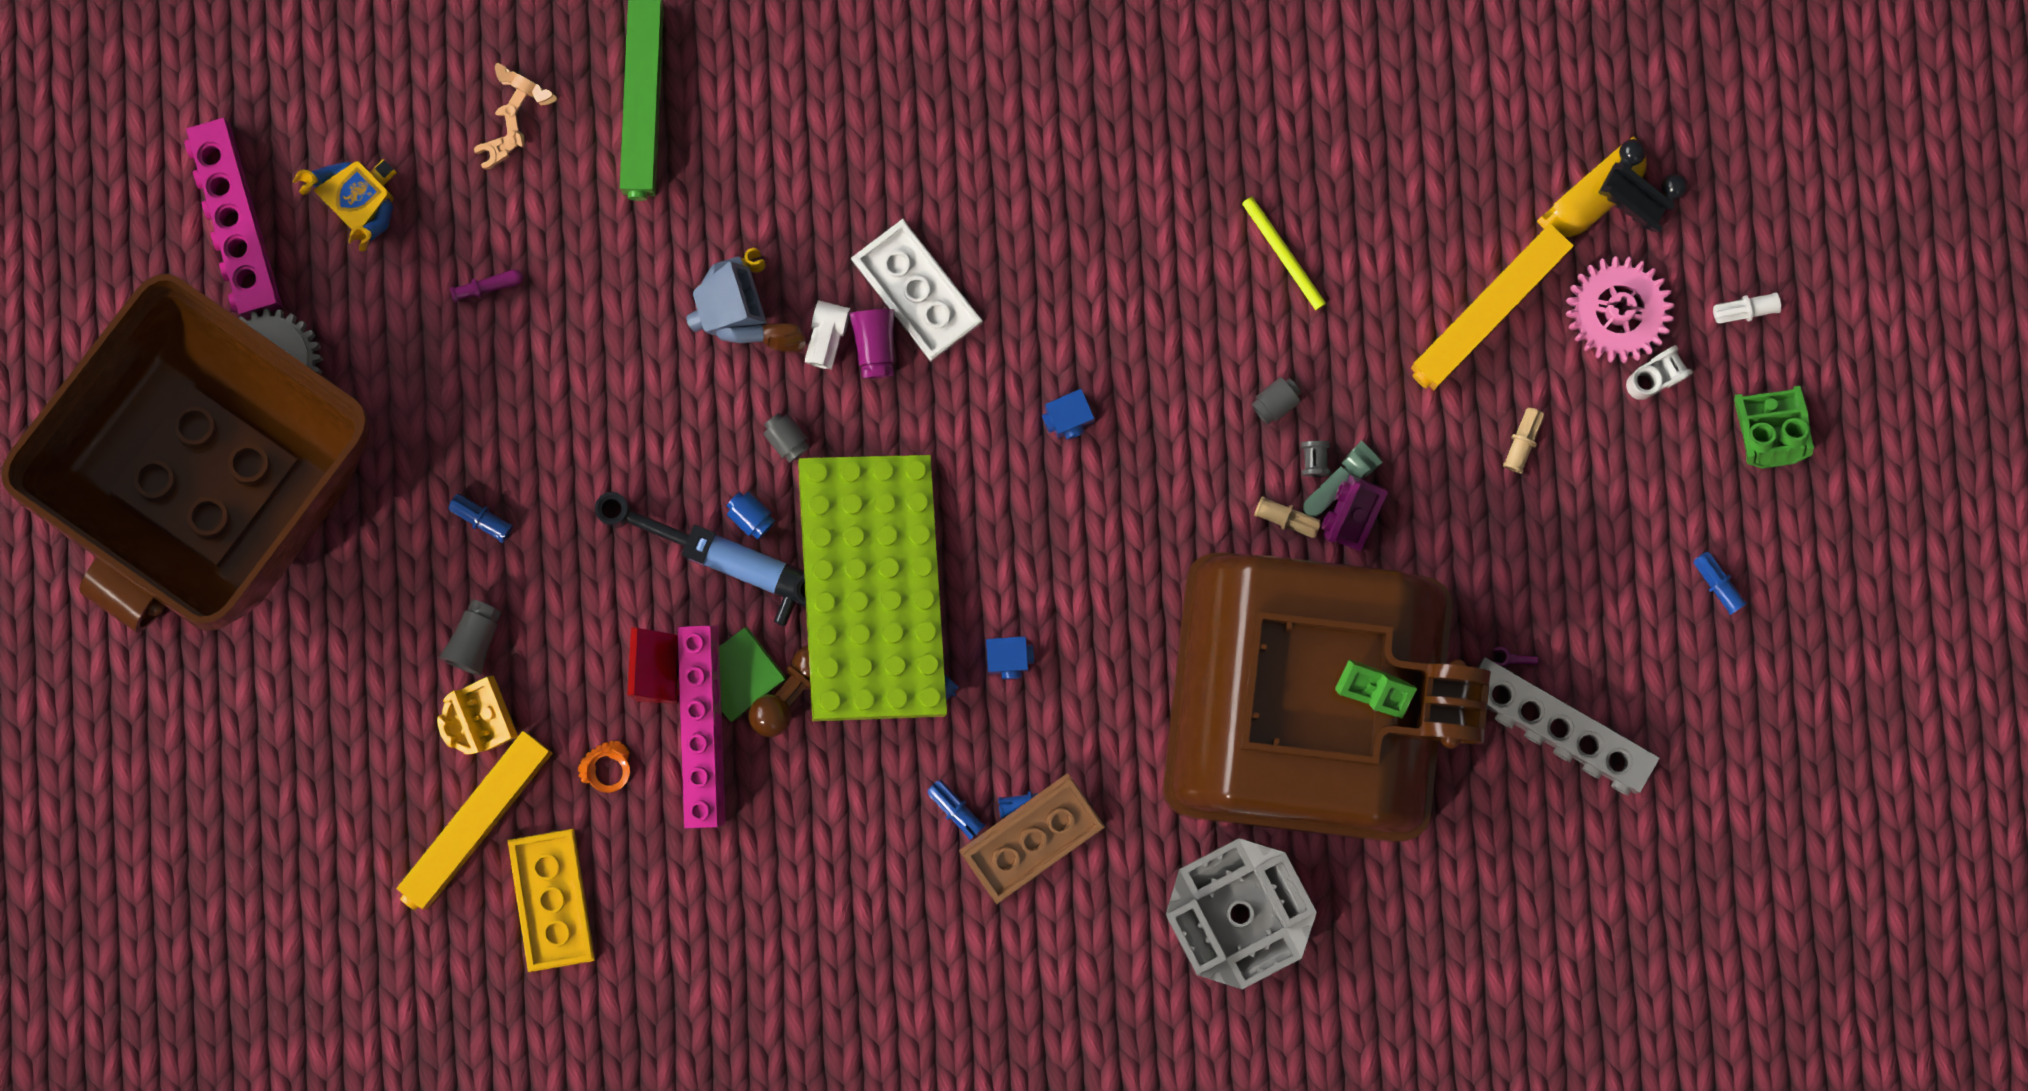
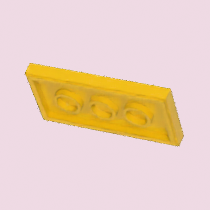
[507,829,595,972]

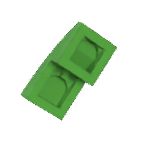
[1335,659,1417,718]

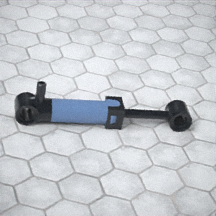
[595,492,806,626]

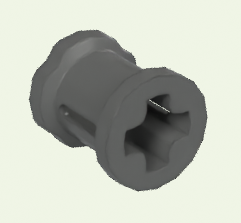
[1301,441,1331,477]

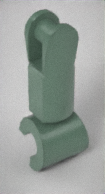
[1303,440,1383,517]

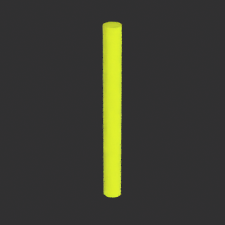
[1242,196,1326,310]

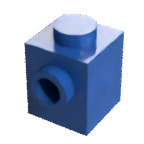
[1041,389,1094,440]
[986,636,1034,680]

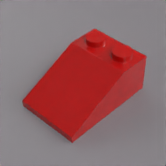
[627,627,680,704]

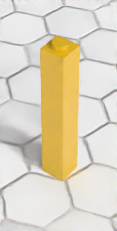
[1411,223,1574,391]
[396,731,553,911]

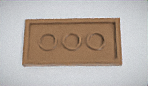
[959,773,1105,904]

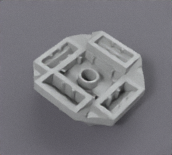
[1165,838,1317,989]

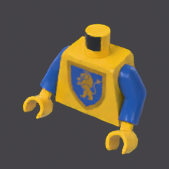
[293,159,397,252]

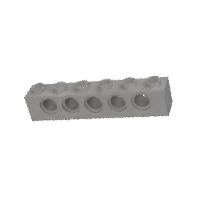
[1476,657,1660,796]

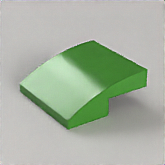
[719,627,787,722]

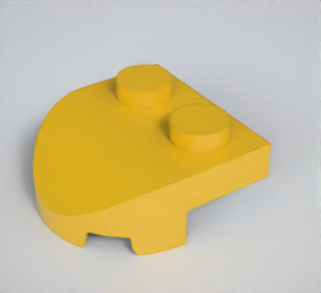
[437,676,518,754]

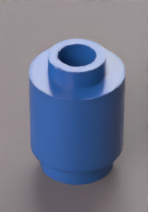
[726,491,776,540]

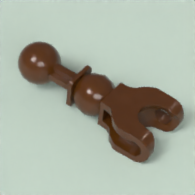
[749,645,811,737]

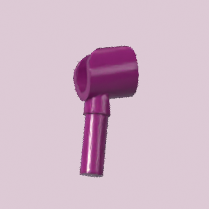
[1493,647,1538,668]

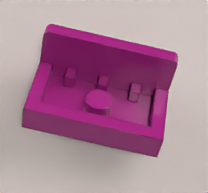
[1322,474,1388,552]

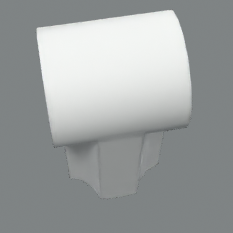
[805,300,851,370]

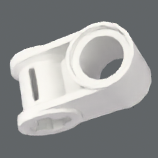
[1626,345,1693,400]

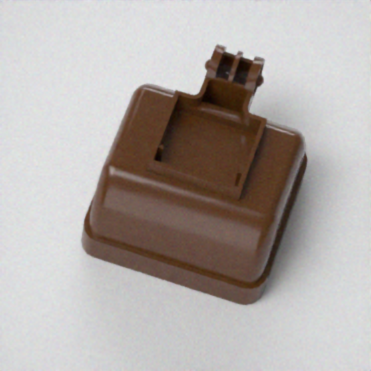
[1,274,370,633]
[1162,552,1491,842]

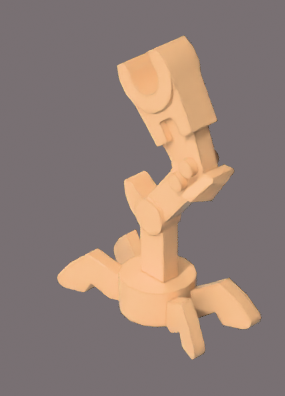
[474,63,557,170]

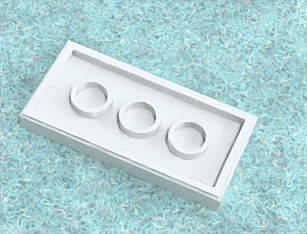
[851,219,983,362]

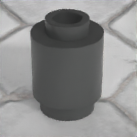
[1251,377,1302,425]
[763,413,810,463]

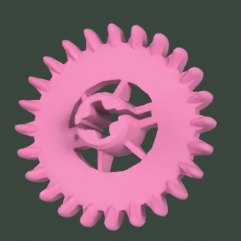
[1566,256,1674,363]

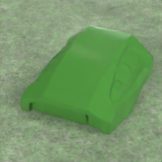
[1734,386,1814,469]

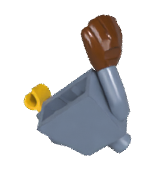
[686,248,806,353]

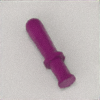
[450,269,523,303]

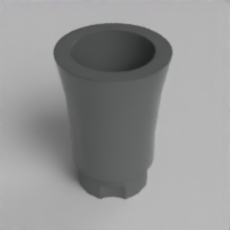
[438,599,502,676]

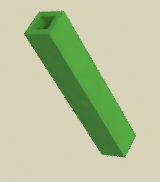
[620,0,664,201]

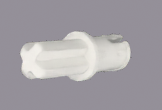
[1713,292,1781,324]

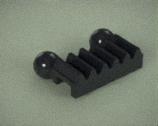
[1598,139,1688,233]

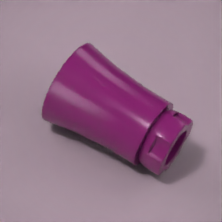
[849,309,895,379]

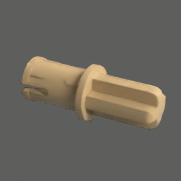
[1503,407,1544,474]
[1254,496,1321,538]

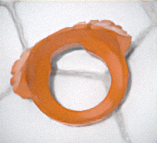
[578,741,630,793]

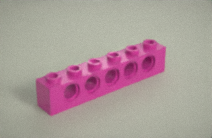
[184,117,283,319]
[677,625,726,828]

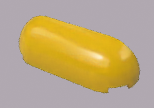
[1537,136,1647,237]

